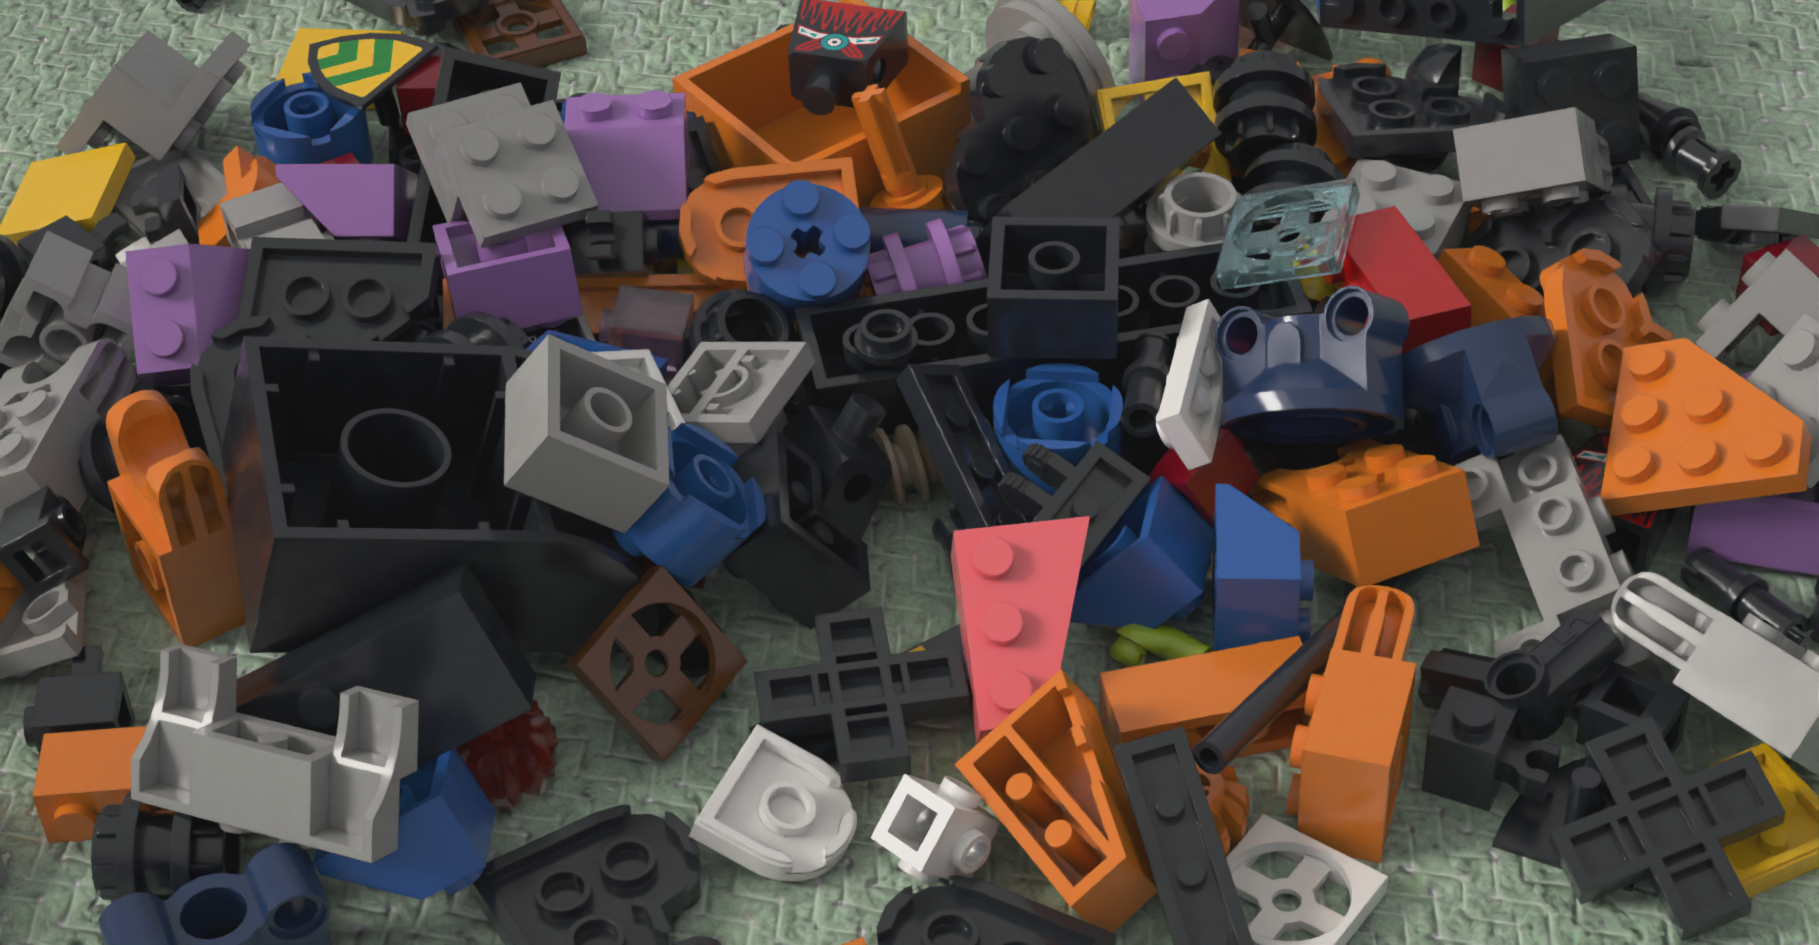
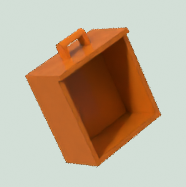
[672,0,971,207]

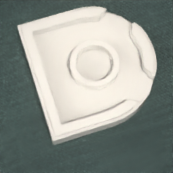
[689,724,857,881]

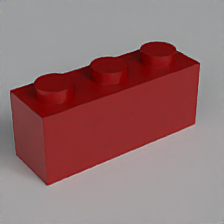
[1319,206,1471,354]

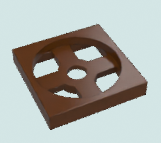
[452,0,587,67]
[566,565,748,761]

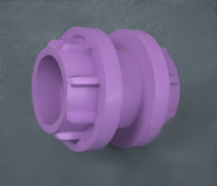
[866,218,987,296]

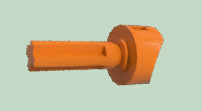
[851,84,953,210]

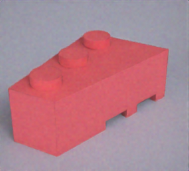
[951,516,1090,744]

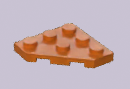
[1601,338,1812,516]

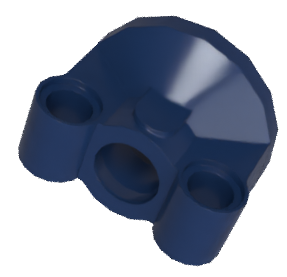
[1214,286,1410,445]
[1402,316,1558,466]
[99,842,332,945]

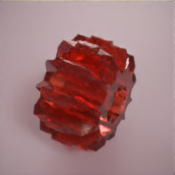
[456,700,558,807]

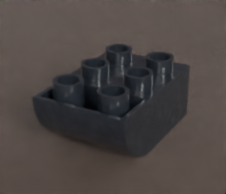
[221,336,659,657]

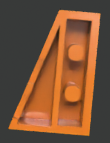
[955,669,1157,933]

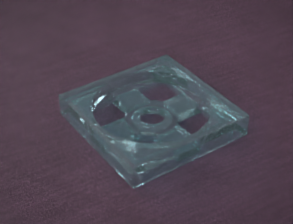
[1215,178,1360,289]

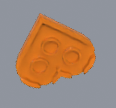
[678,157,867,334]
[1540,248,1675,431]

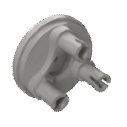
[964,0,1117,134]

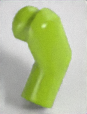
[1109,624,1214,667]

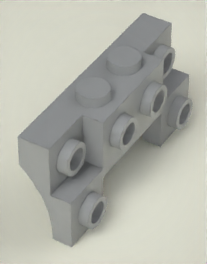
[1455,435,1660,692]
[131,643,419,863]

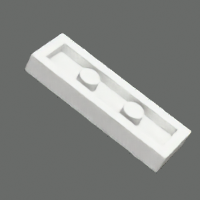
[1156,299,1223,470]

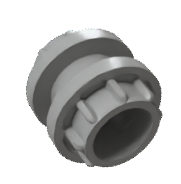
[1144,172,1253,255]

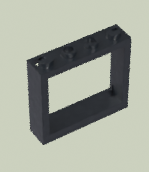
[1320,0,1606,47]

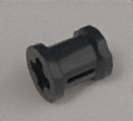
[1662,126,1742,199]

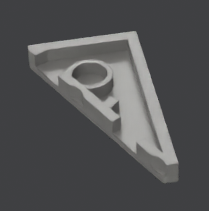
[0,520,89,680]

